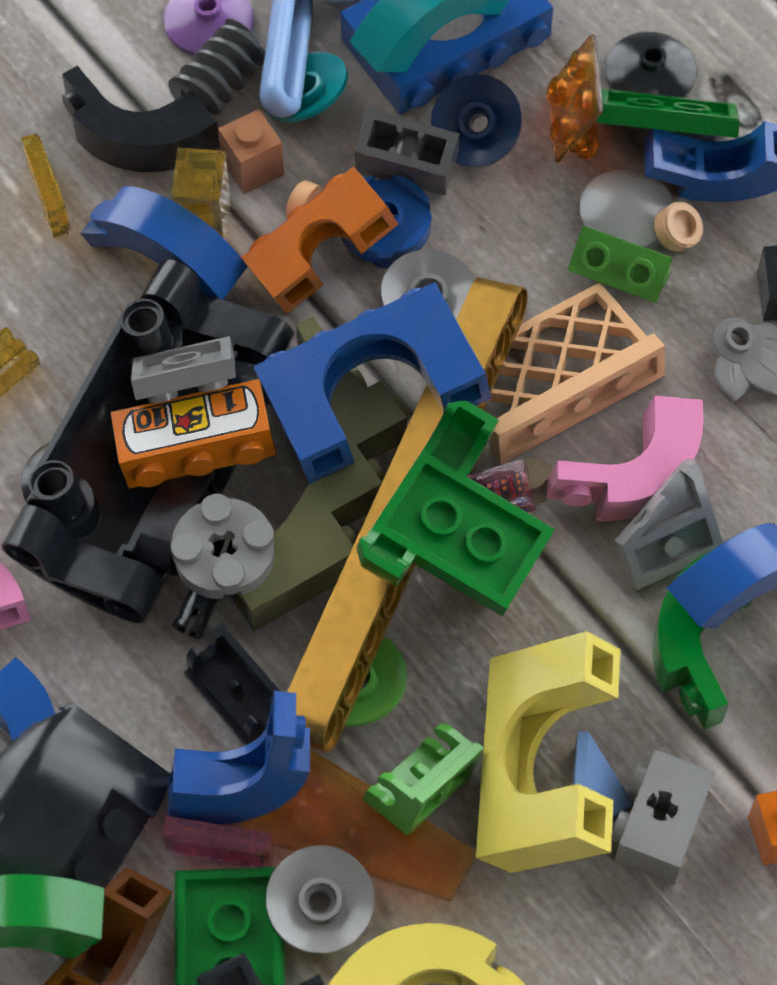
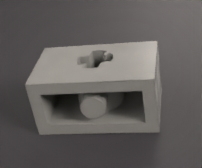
[612,749,715,884]

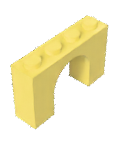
[475,631,621,873]

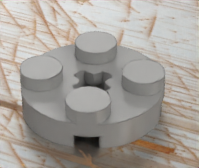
[171,494,274,599]

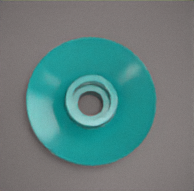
[264,52,348,122]

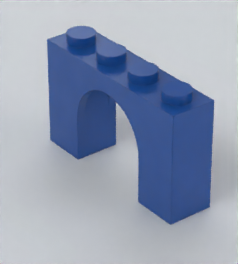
[340,0,554,115]
[253,282,492,484]

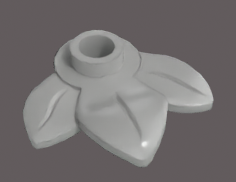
[711,317,777,401]

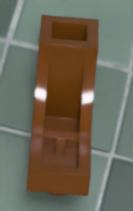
[43,866,173,985]

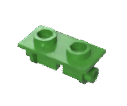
[567,225,673,303]

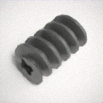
[168,19,265,115]

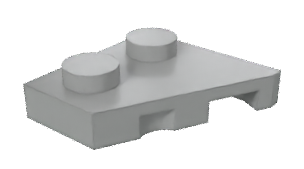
[614,458,723,591]

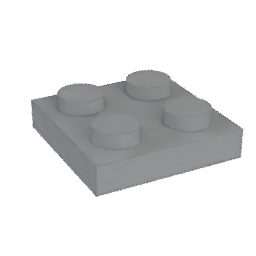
[131,336,236,403]

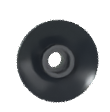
[605,32,697,98]

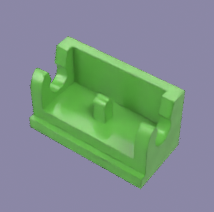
[362,723,484,836]

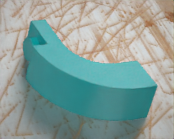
[349,0,510,72]

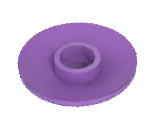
[164,0,254,55]

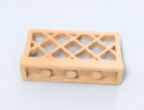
[488,282,665,465]

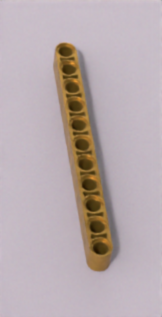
[287,277,528,753]

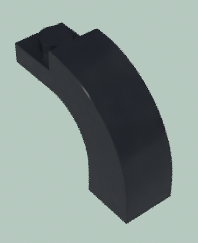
[62,65,220,172]

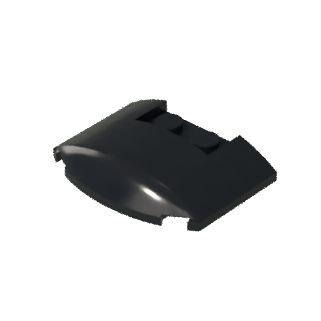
[0,703,170,956]

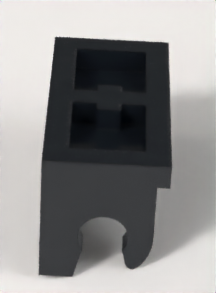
[184,623,281,746]

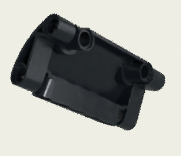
[1,259,294,623]

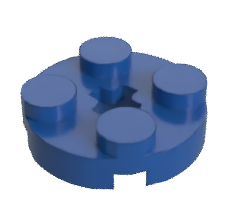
[341,175,432,269]

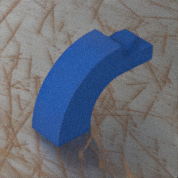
[644,121,777,202]
[667,523,777,629]

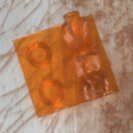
[546,33,603,163]

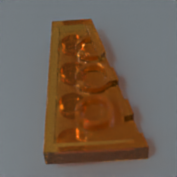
[240,749,477,902]

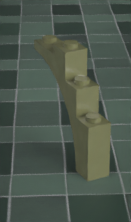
[230,317,410,631]

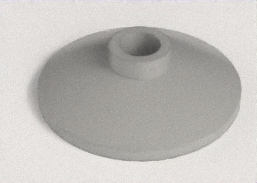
[381,249,475,319]
[266,845,375,955]

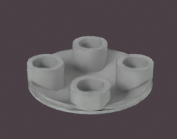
[580,169,673,247]

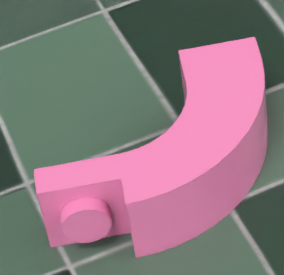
[547,396,704,522]

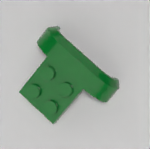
[356,400,555,617]

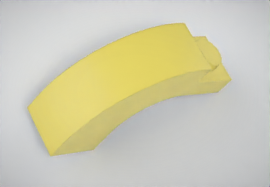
[328,923,525,985]

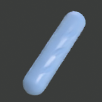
[259,0,313,118]

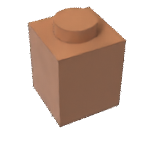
[218,109,284,194]

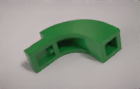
[653,552,752,730]
[0,874,104,959]

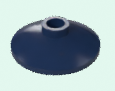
[431,74,522,168]

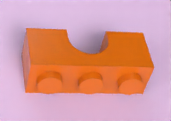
[241,166,398,314]

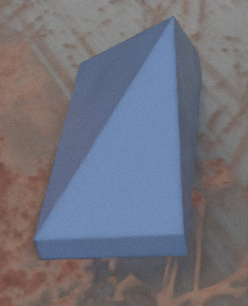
[572,731,634,822]

